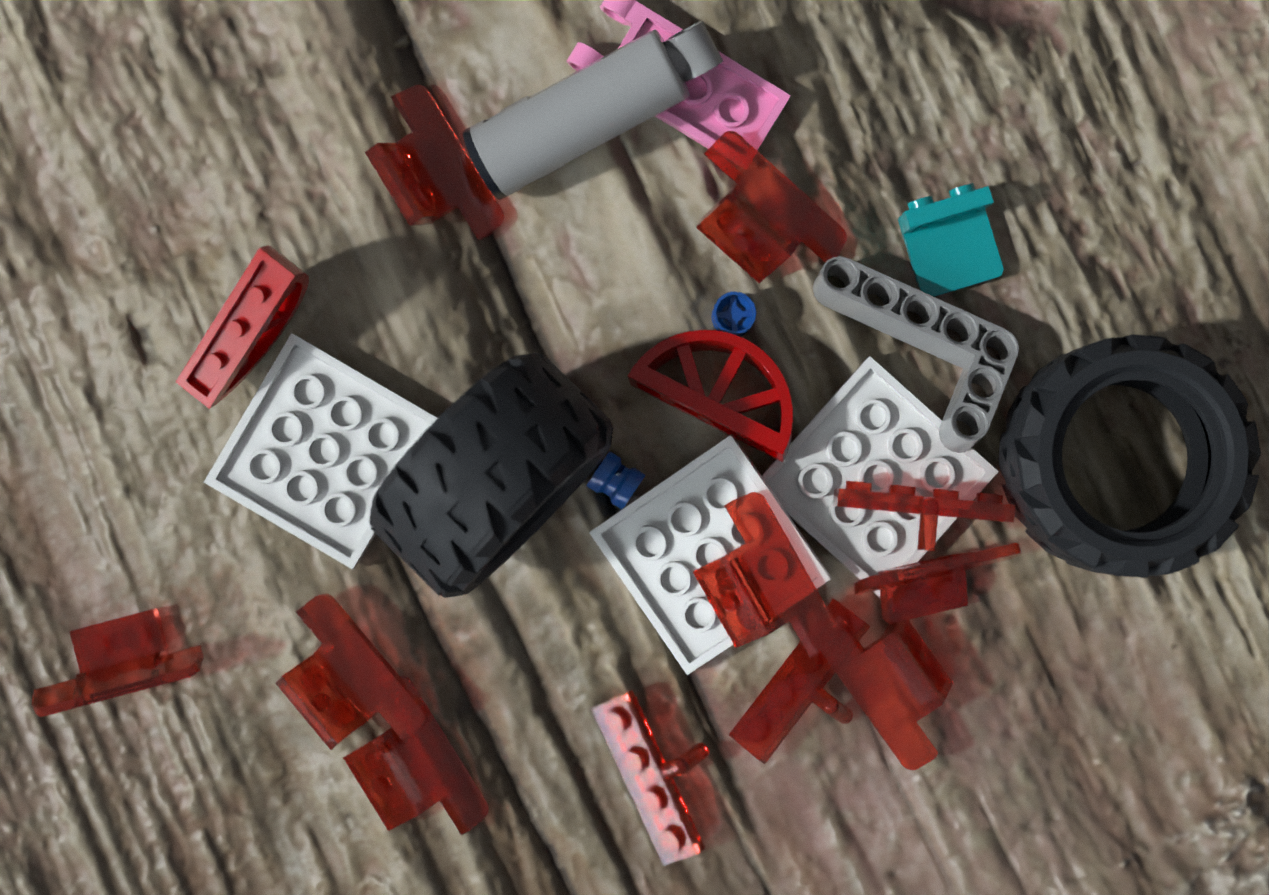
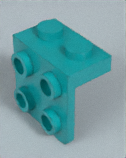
[897,183,1004,297]

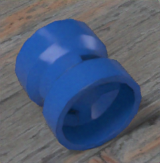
[711,291,756,337]
[586,451,645,510]

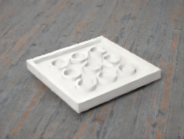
[204,333,437,569]
[762,356,999,600]
[589,434,831,675]

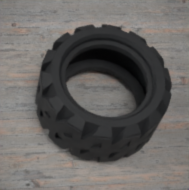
[998,334,1261,578]
[369,352,613,598]

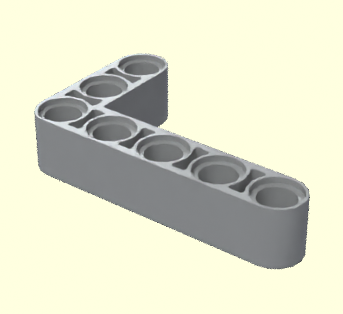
[813,256,1019,453]

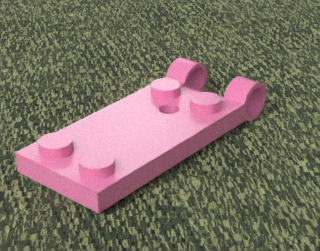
[566,0,791,171]

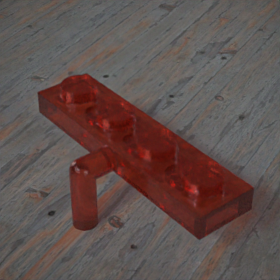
[833,481,1015,551]
[729,598,871,764]
[591,690,709,866]

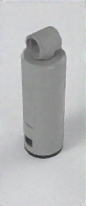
[462,21,723,200]

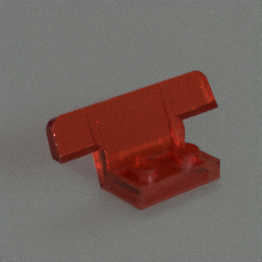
[365,85,504,240]
[696,131,847,283]
[693,492,839,657]
[854,543,1022,624]
[275,593,428,750]
[32,608,204,717]
[815,613,953,770]
[343,676,488,835]

